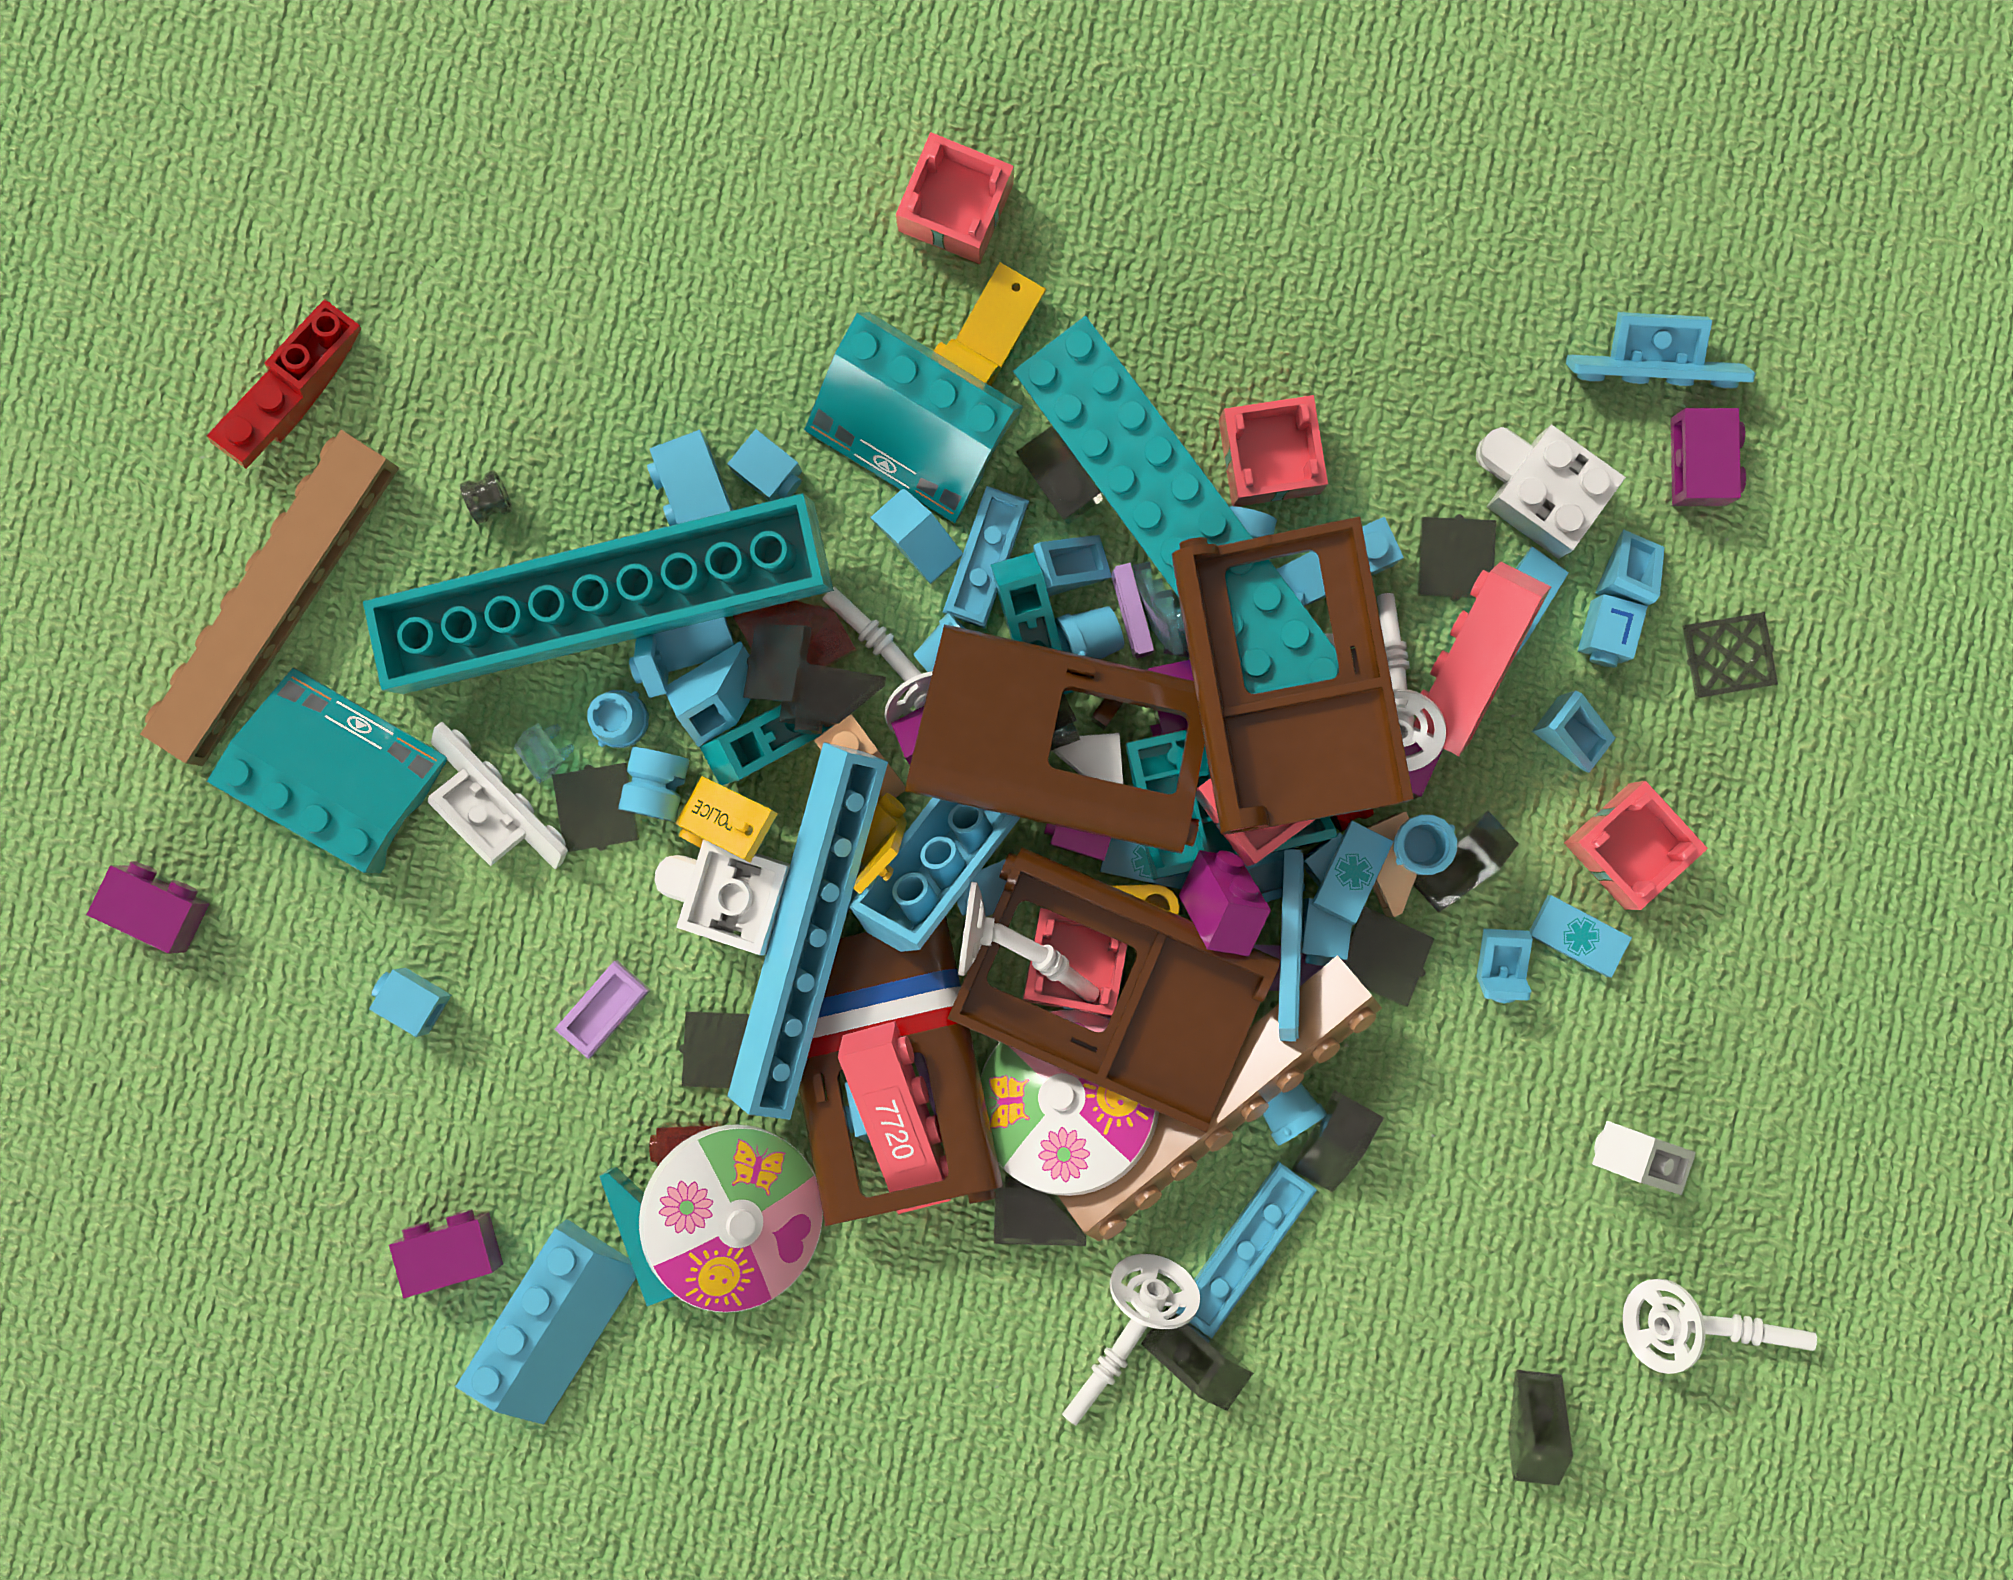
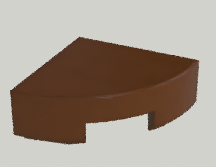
[1091,698,1124,730]

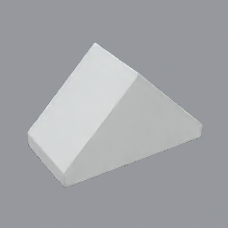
[1050,733,1123,784]

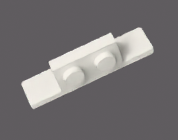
[428,722,568,869]

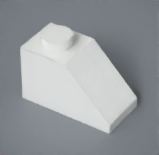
[1592,1121,1696,1195]

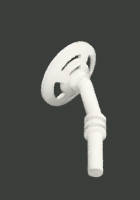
[822,586,933,734]
[1377,593,1446,771]
[958,882,1099,1003]
[1062,1254,1200,1426]
[1623,1279,1817,1374]

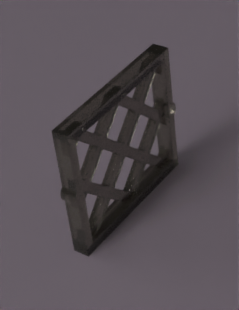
[1682,612,1778,698]

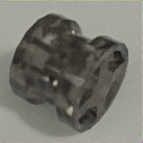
[460,470,513,525]

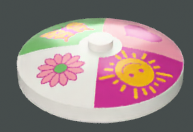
[980,1010,1159,1196]
[639,1125,823,1313]

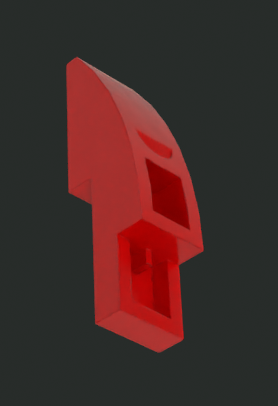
[206,299,361,469]

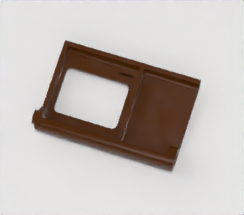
[1171,516,1414,834]
[905,624,1205,854]

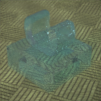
[513,723,575,784]

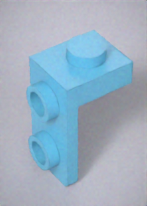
[629,617,735,698]

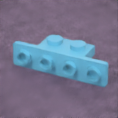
[1566,312,1756,388]

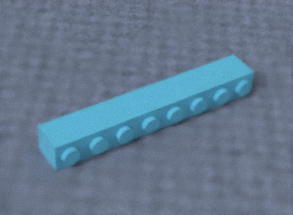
[728,742,888,1120]

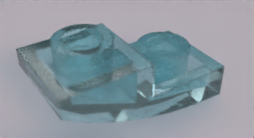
[1133,561,1185,655]

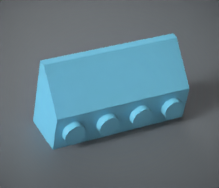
[849,798,1020,952]
[455,1219,636,1425]

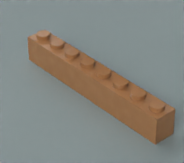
[140,430,399,766]
[1058,955,1382,1242]

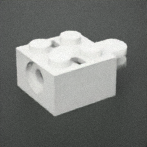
[1476,424,1626,559]
[655,839,790,955]

